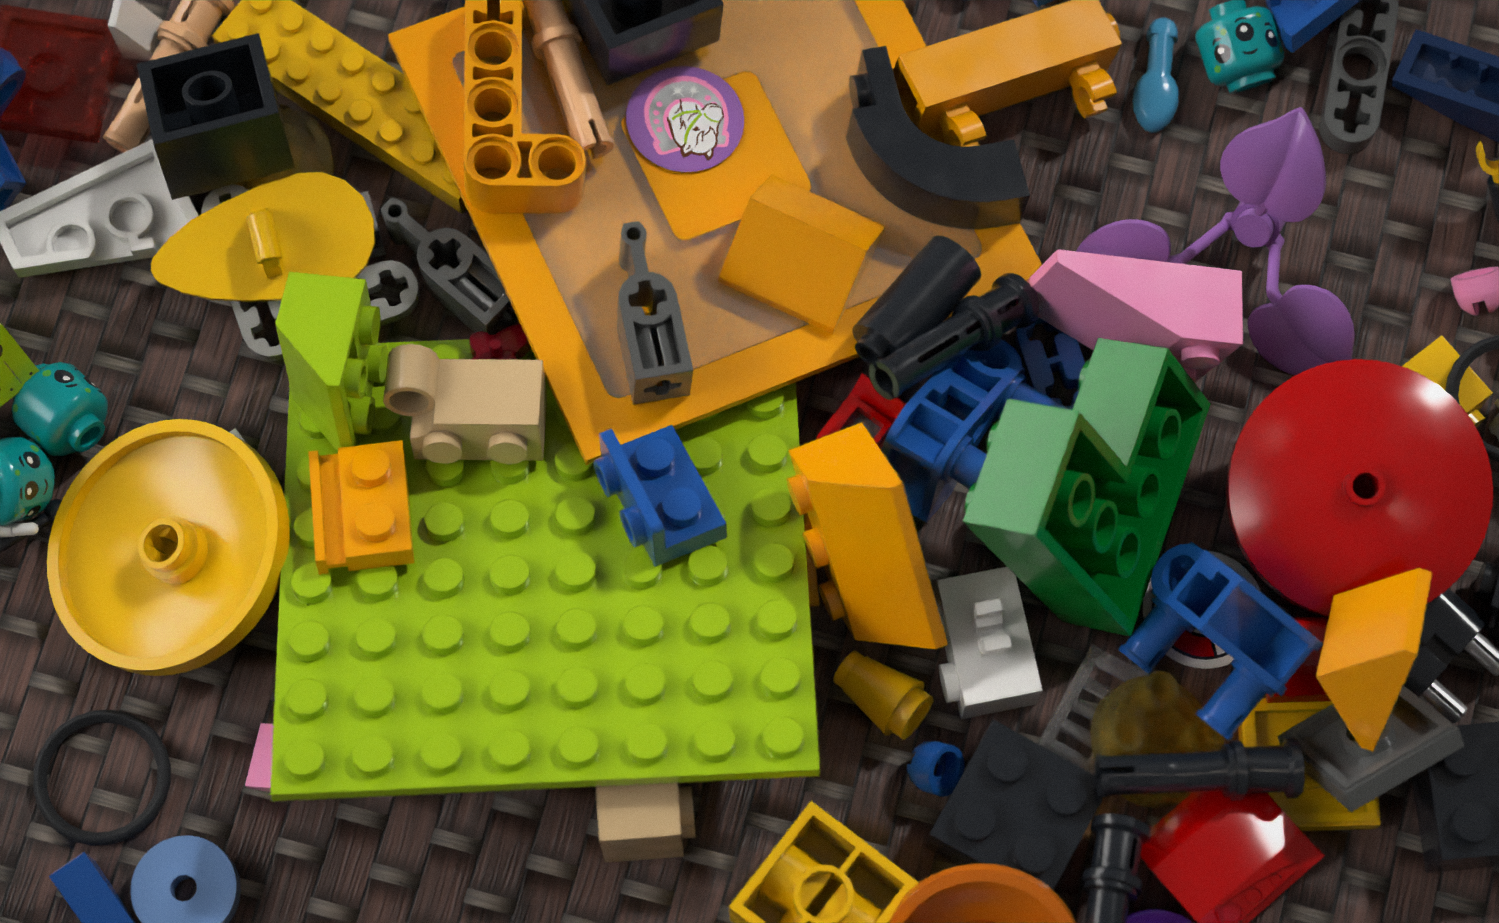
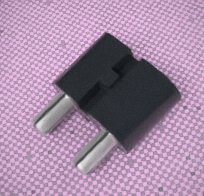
[1403,588,1499,724]

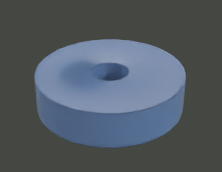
[131,835,241,923]

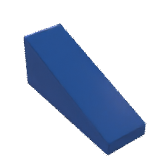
[49,852,136,923]

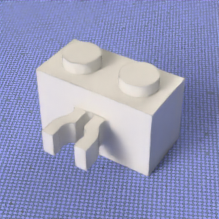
[934,567,1043,719]

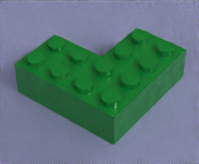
[963,338,1211,636]

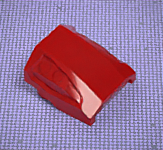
[1141,791,1325,923]

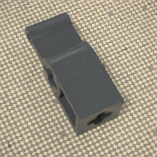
[380,198,518,335]
[617,221,693,405]

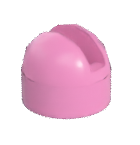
[1451,267,1499,316]

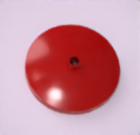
[1226,359,1493,618]

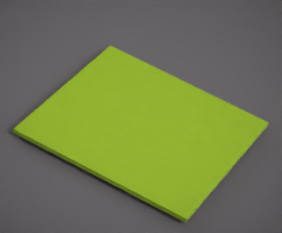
[270,339,820,801]

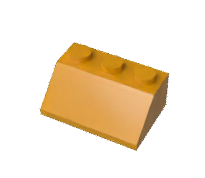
[786,423,948,649]

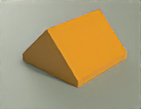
[718,175,886,334]
[1316,568,1432,752]

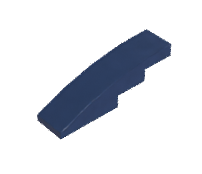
[1392,29,1499,143]

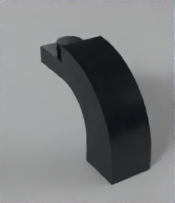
[846,46,1030,229]

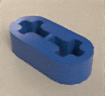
[1014,317,1085,409]

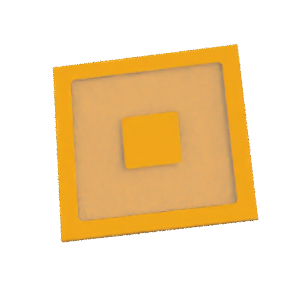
[388,0,1042,465]

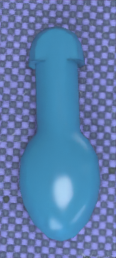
[1132,17,1179,133]

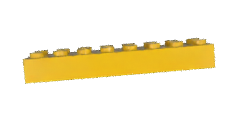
[212,0,466,214]

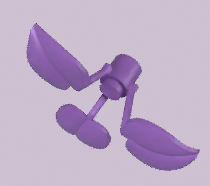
[1076,108,1355,375]

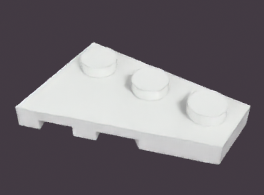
[0,139,199,278]

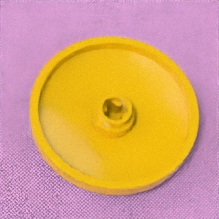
[47,419,290,676]

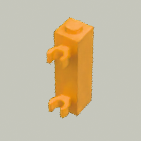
[893,0,1122,147]

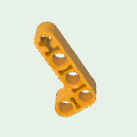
[464,0,586,214]

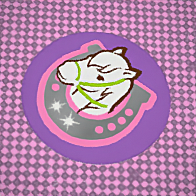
[626,66,744,172]

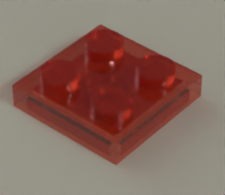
[0,4,120,144]

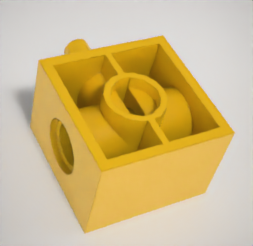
[729,801,919,923]

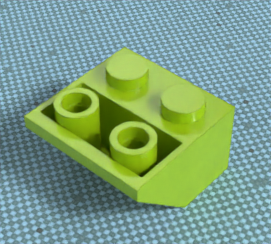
[275,272,388,452]

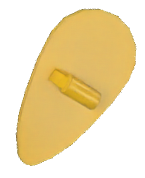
[151,172,375,302]

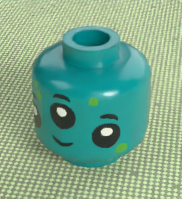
[1196,0,1284,94]
[12,362,108,456]
[0,437,55,526]

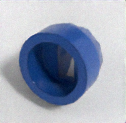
[906,741,964,797]

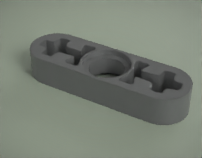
[1319,0,1399,154]

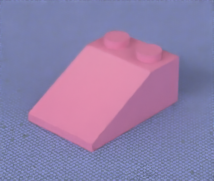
[1016,249,1243,383]

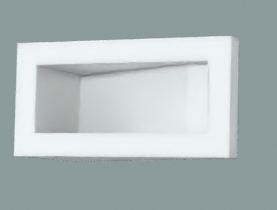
[108,0,163,61]

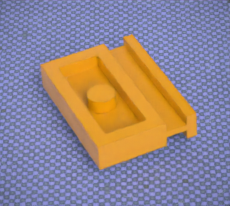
[308,440,415,575]

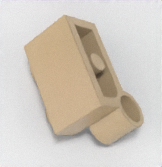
[383,344,548,464]

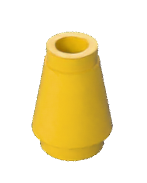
[833,651,933,740]

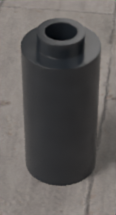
[852,235,982,365]

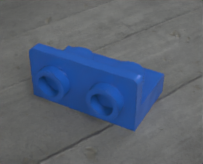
[593,425,727,567]

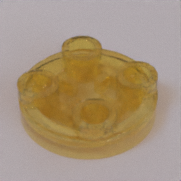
[1091,671,1224,808]

